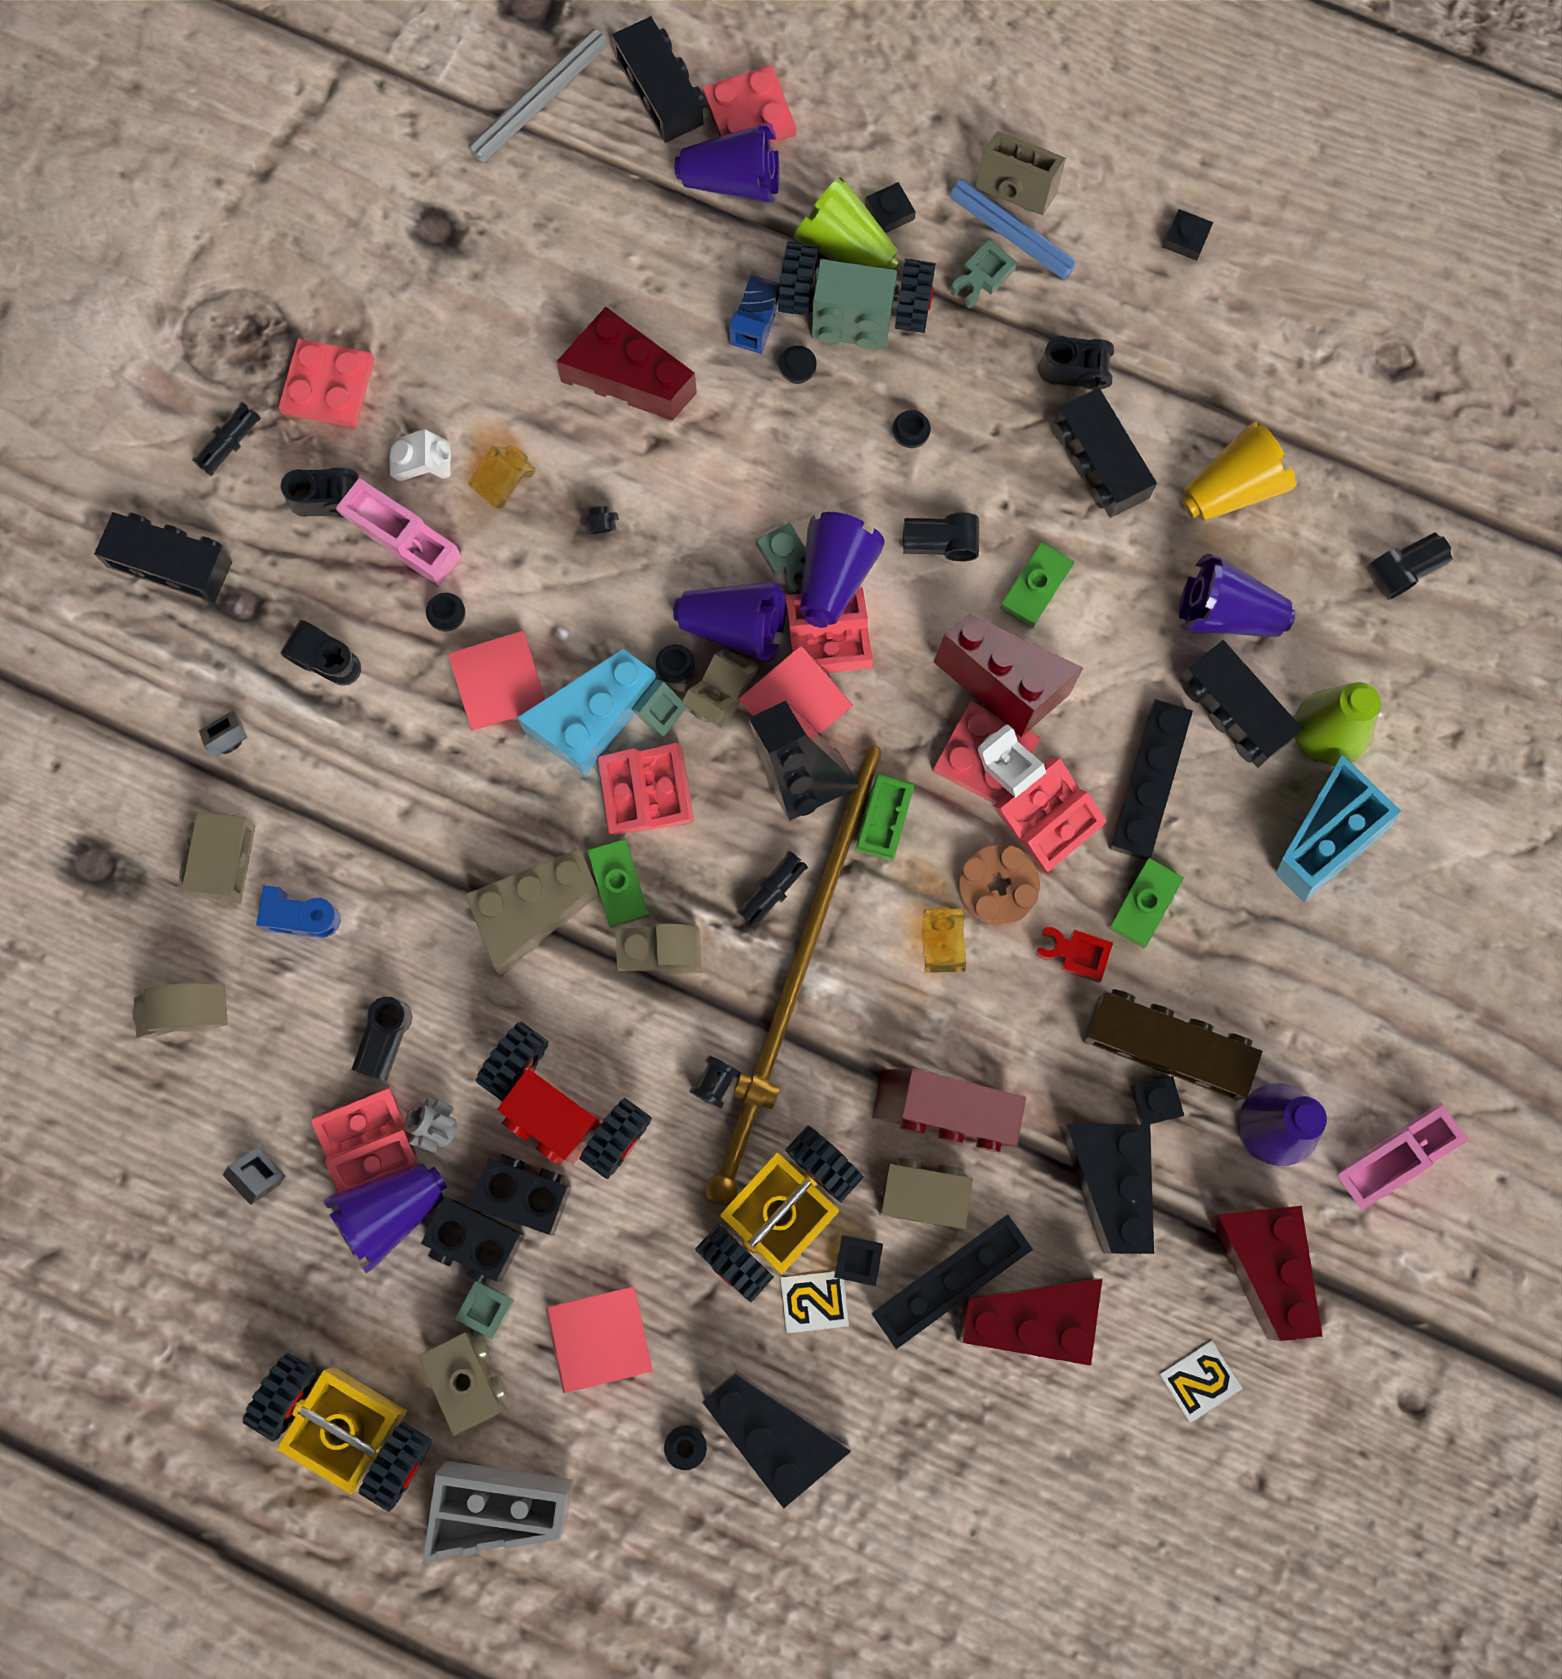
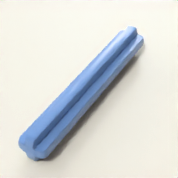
[950,179,1076,279]

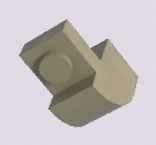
[681,647,760,728]
[616,924,702,975]
[133,983,228,1038]

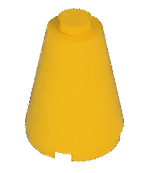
[1181,422,1297,521]

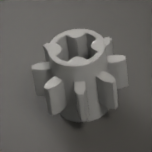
[404,1098,457,1153]

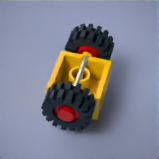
[695,1125,864,1303]
[242,1353,433,1512]

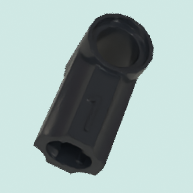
[903,512,979,562]
[1367,532,1453,600]
[351,996,413,1081]

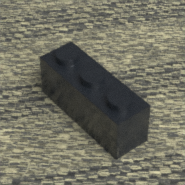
[612,16,706,143]
[1053,387,1157,518]
[94,512,232,603]
[1180,640,1303,768]

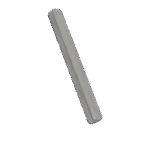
[469,29,607,163]

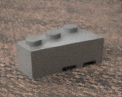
[422,1460,573,1564]

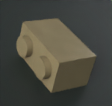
[179,811,256,903]
[880,1158,973,1230]

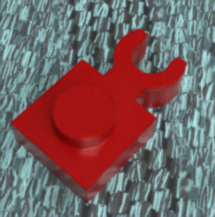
[1035,927,1113,983]

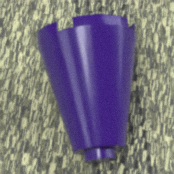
[674,123,780,203]
[800,512,885,628]
[1179,553,1295,637]
[673,582,786,662]
[1238,1083,1327,1166]
[322,1164,447,1273]

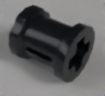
[689,1055,741,1109]

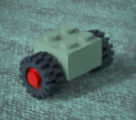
[778,241,936,350]

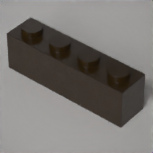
[1083,989,1263,1101]

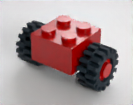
[476,1021,652,1179]

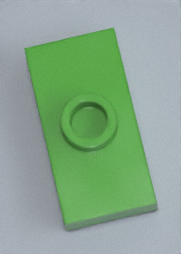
[1000,542,1075,628]
[855,773,915,862]
[587,839,649,928]
[1108,858,1184,949]

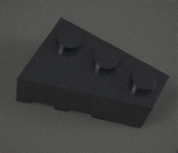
[748,700,861,821]
[1059,1124,1154,1254]
[702,1371,851,1509]

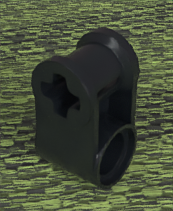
[1038,336,1114,390]
[280,468,359,517]
[280,620,361,686]

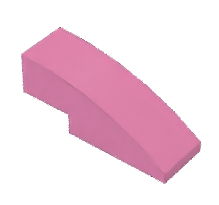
[336,478,462,587]
[1337,1102,1469,1210]

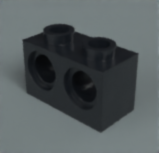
[470,1154,572,1235]
[420,1197,525,1285]

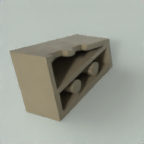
[465,848,599,977]

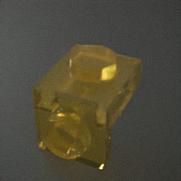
[468,445,536,508]
[921,907,966,973]

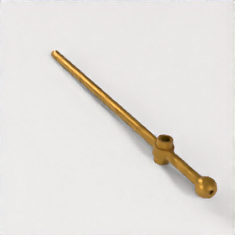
[705,745,881,1206]

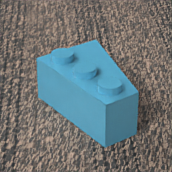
[517,649,656,776]
[1276,755,1401,903]

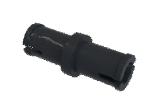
[192,402,261,477]
[736,851,808,928]

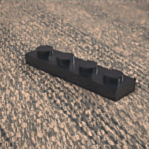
[1110,699,1193,860]
[871,1214,1033,1349]

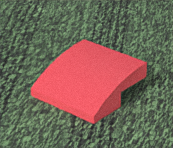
[785,587,873,673]
[448,630,546,731]
[738,645,853,734]
[598,742,694,835]
[993,756,1107,872]
[311,1086,419,1193]
[546,1286,653,1393]

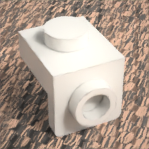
[390,429,451,481]
[978,724,1046,798]

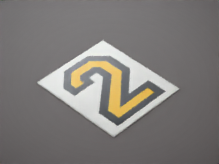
[781,1271,849,1333]
[1160,1341,1243,1423]

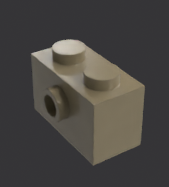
[975,131,1066,216]
[418,1330,508,1436]

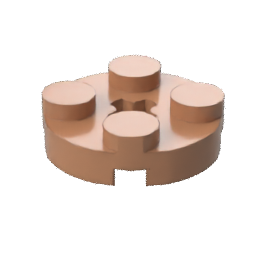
[958,845,1040,927]

